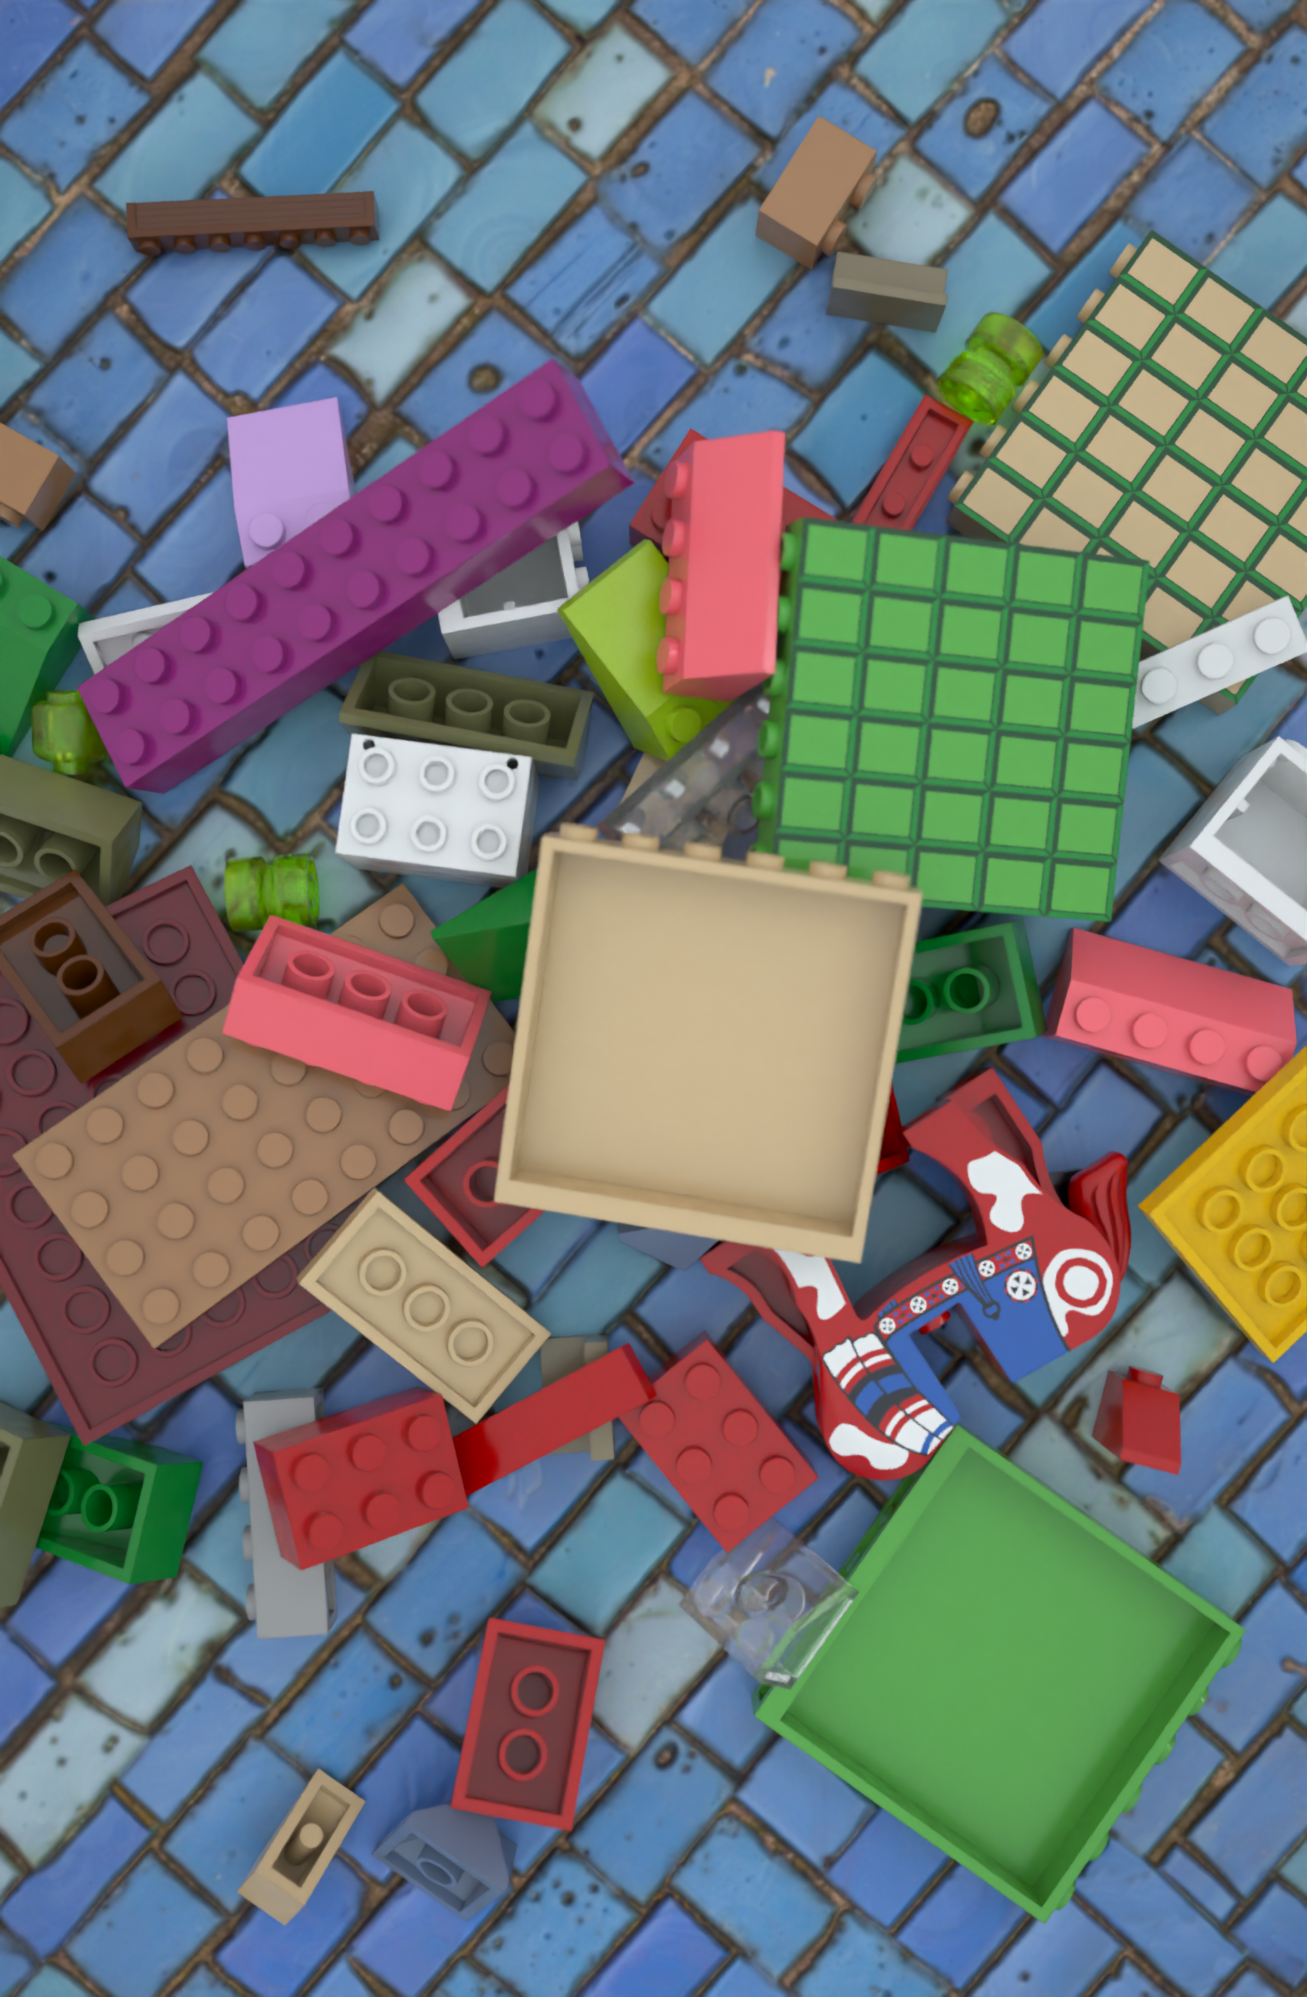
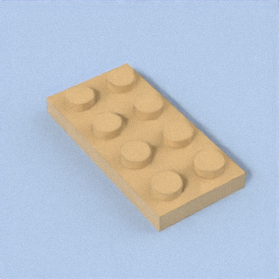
[296,1187,551,1424]

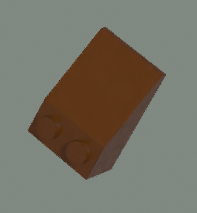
[0,869,183,1084]

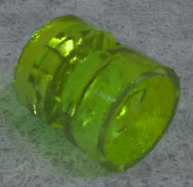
[937,312,1044,426]
[224,853,320,932]

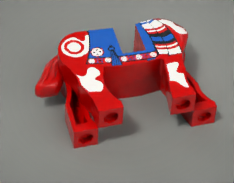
[700,1067,1131,1481]

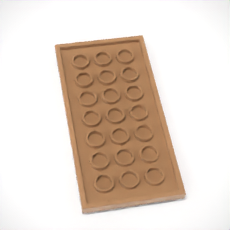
[12,883,516,1349]

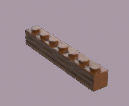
[126,191,380,256]

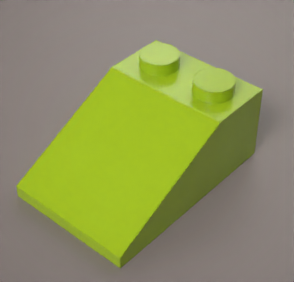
[557,539,755,763]

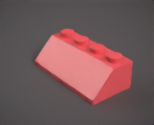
[657,430,785,702]
[222,915,492,1112]
[1041,927,1297,1096]

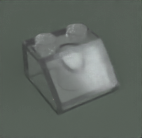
[679,1517,859,1689]

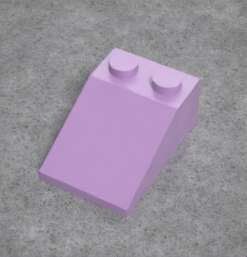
[227,397,356,569]

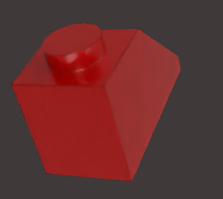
[1092,1366,1181,1475]

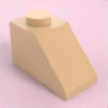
[237,1768,366,1925]

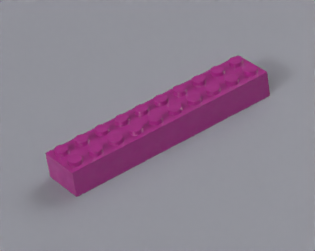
[77,358,635,794]

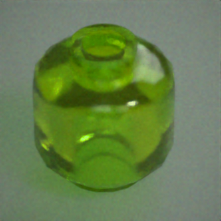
[31,690,108,774]

